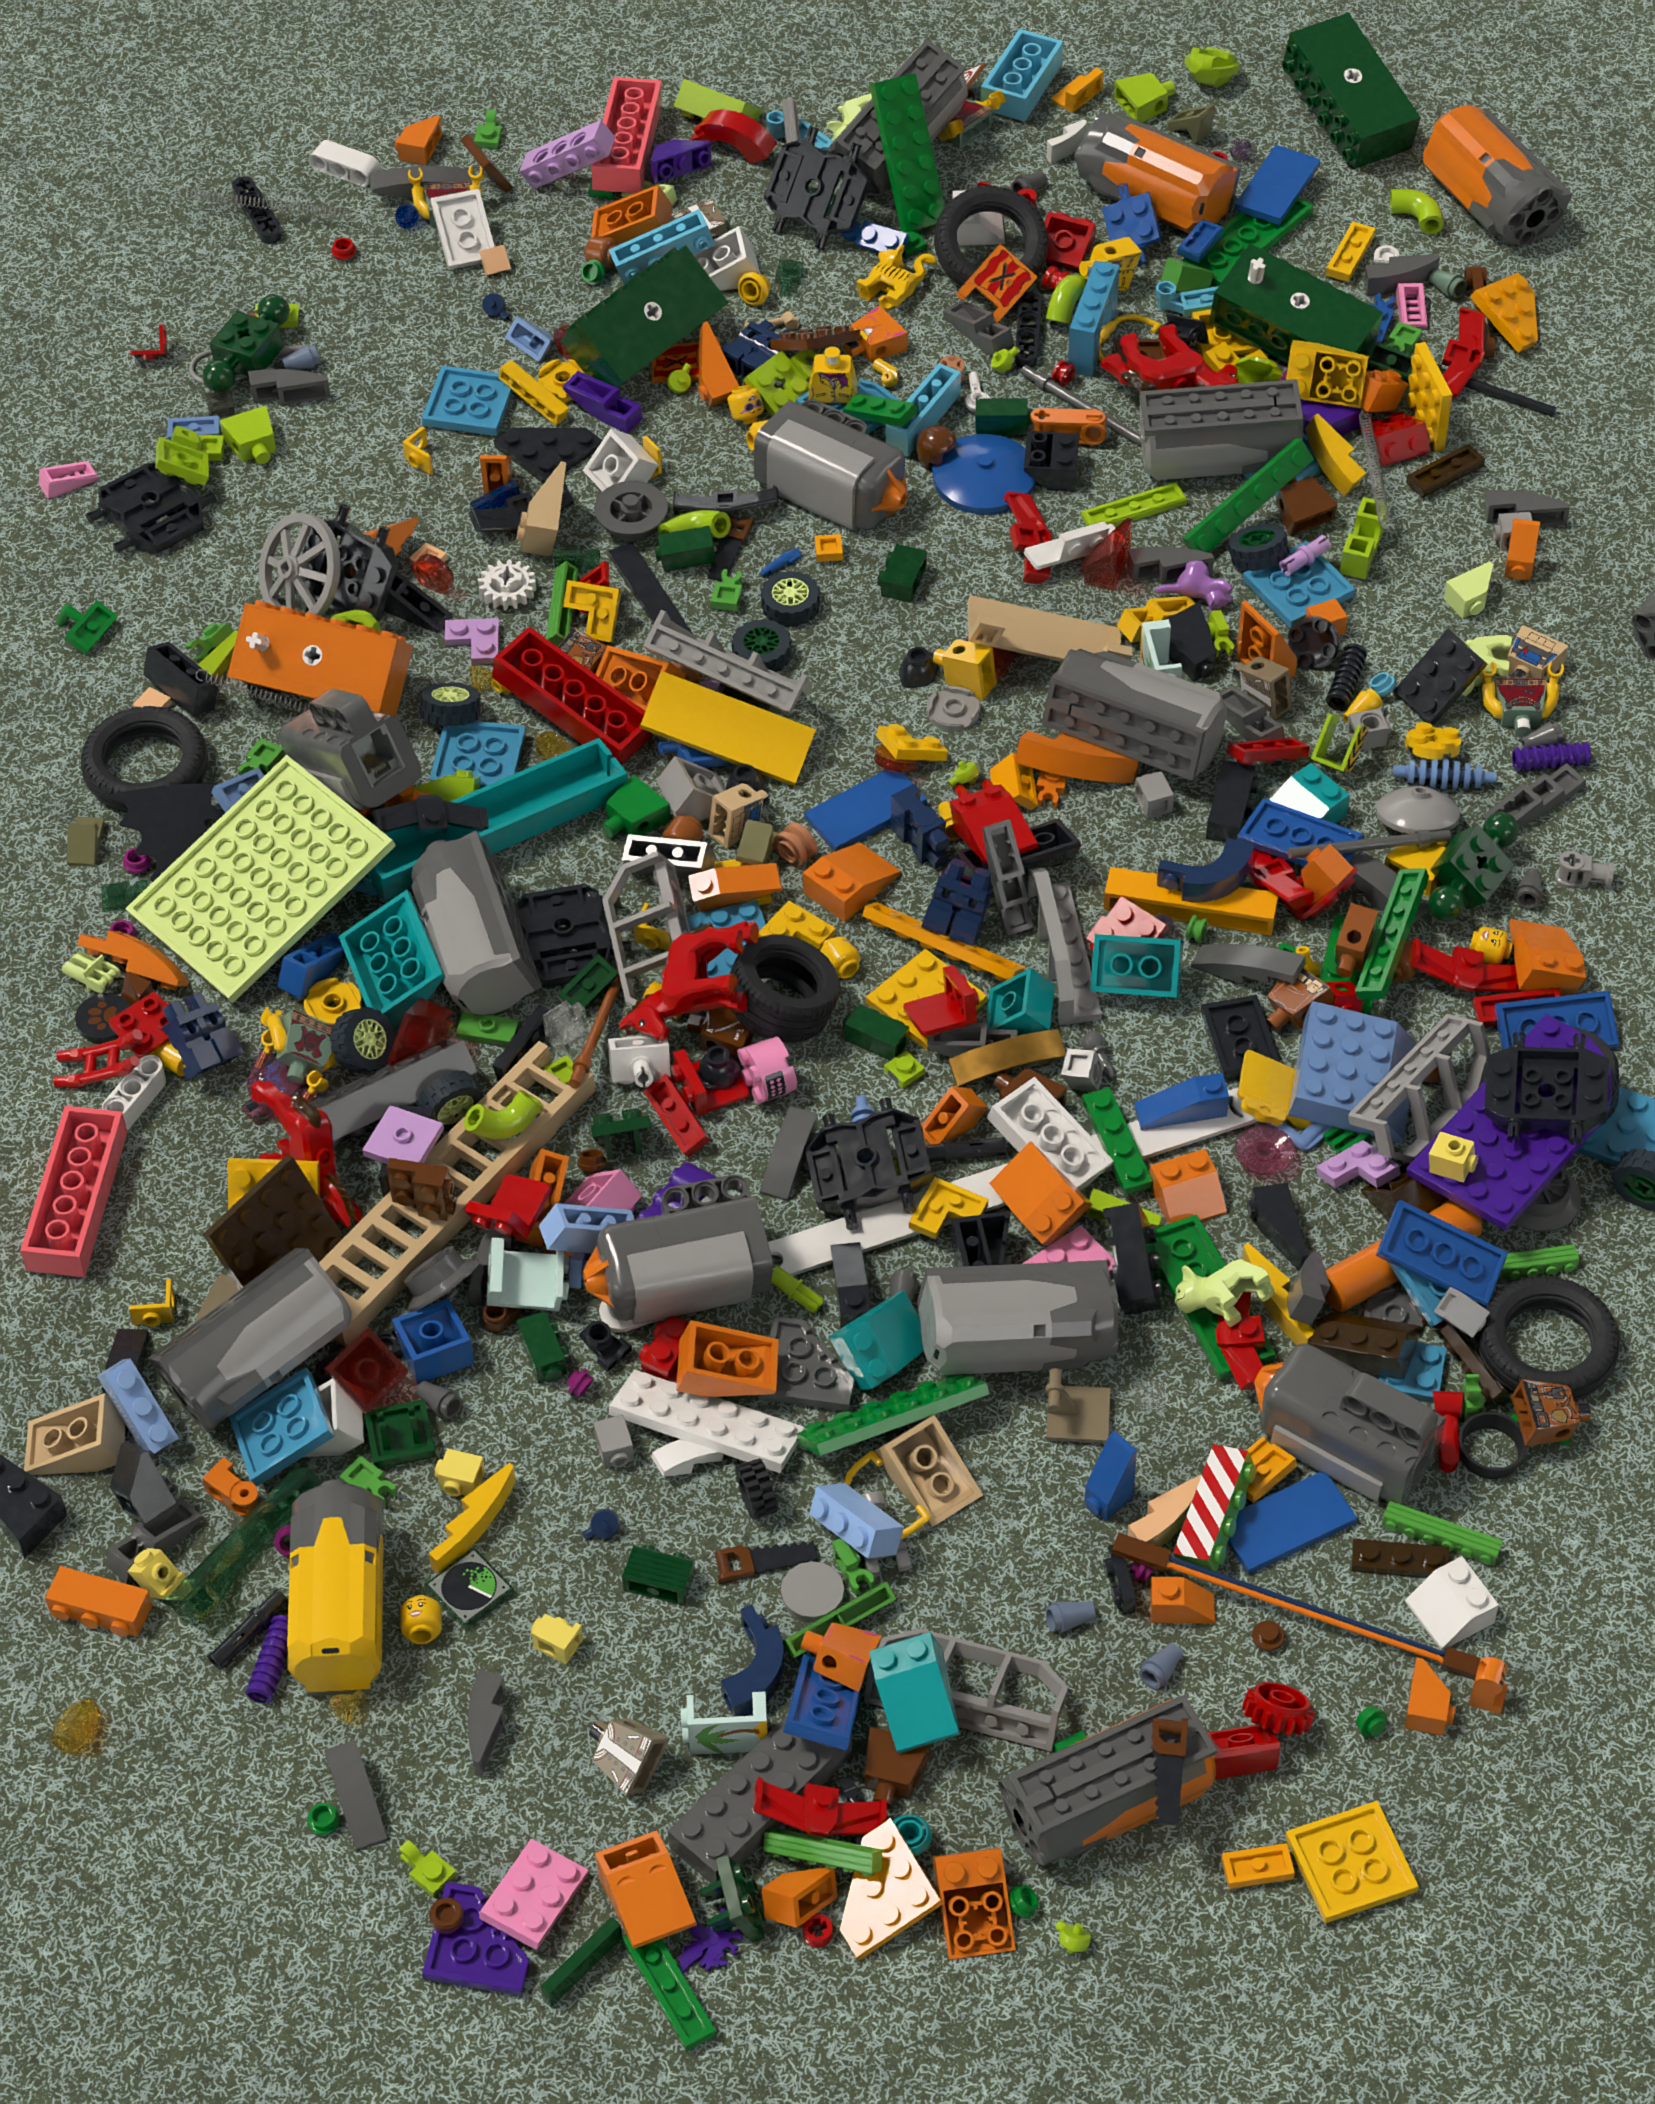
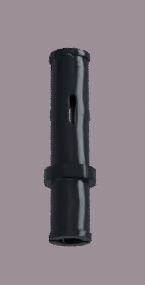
[926,1137,1007,1164]
[207,1589,289,1670]

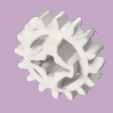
[478,559,537,610]

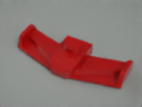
[1441,307,1485,400]
[1003,491,1053,584]
[1247,848,1314,909]
[1411,938,1520,992]
[1215,1292,1265,1390]
[753,1777,887,1838]

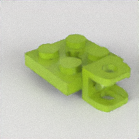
[743,349,816,416]
[155,426,209,486]

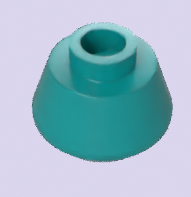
[893,1814,932,1857]

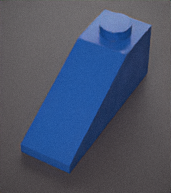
[278,932,346,998]
[1134,1073,1229,1130]
[1084,1430,1137,1521]

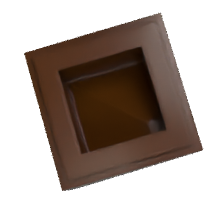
[121,972,153,1006]

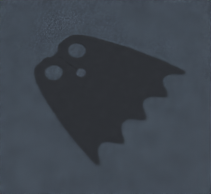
[108,783,225,882]

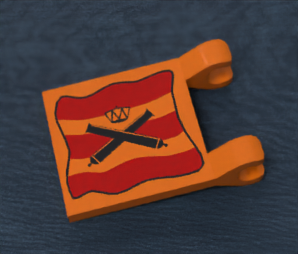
[956,244,1037,323]
[652,336,721,383]

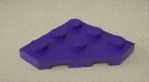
[422,1882,530,1996]

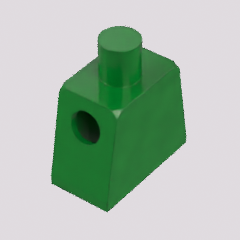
[601,775,671,838]

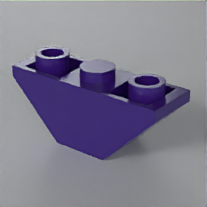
[651,140,712,185]
[1300,399,1361,436]

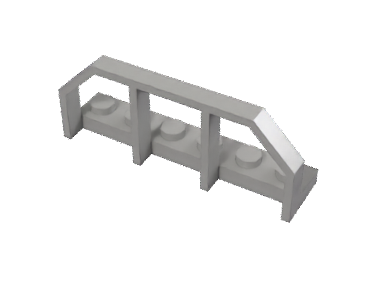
[643,610,812,715]
[602,851,708,1020]
[1027,867,1102,1025]
[1347,1014,1490,1163]
[864,1629,1068,1752]

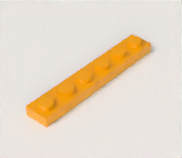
[862,902,1025,982]

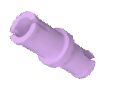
[1279,535,1331,576]

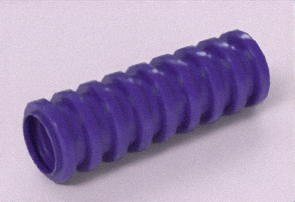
[1512,741,1591,772]
[245,1615,288,1703]

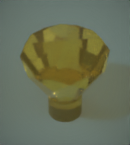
[469,665,492,692]
[330,1690,366,1724]

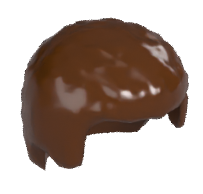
[916,425,956,468]

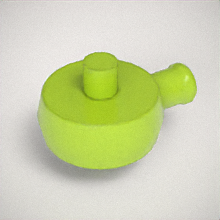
[991,346,1020,373]
[667,363,692,394]
[947,761,980,788]
[1055,1920,1091,1954]

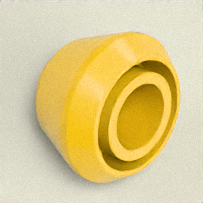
[738,272,771,306]

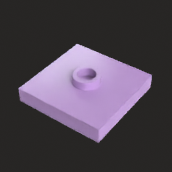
[362,1105,444,1164]

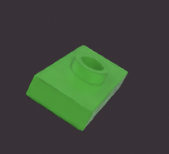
[456,1012,520,1047]

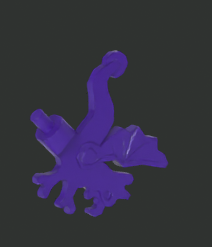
[678,1908,743,1974]

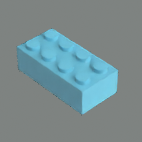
[981,29,1063,122]

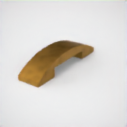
[948,1029,1066,1087]

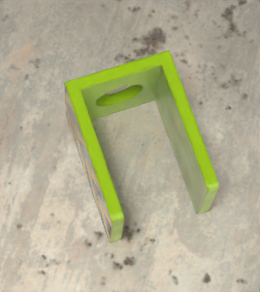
[1311,713,1369,772]

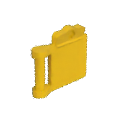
[1237,1050,1313,1129]

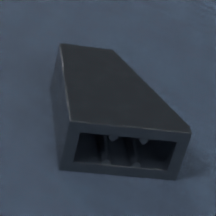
[1166,602,1216,682]

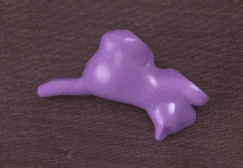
[1155,560,1233,614]

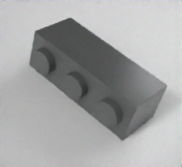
[622,834,716,880]

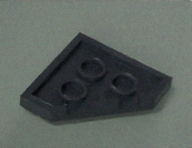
[494,427,603,484]

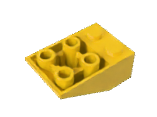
[1286,340,1369,408]

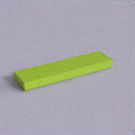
[1081,482,1187,527]

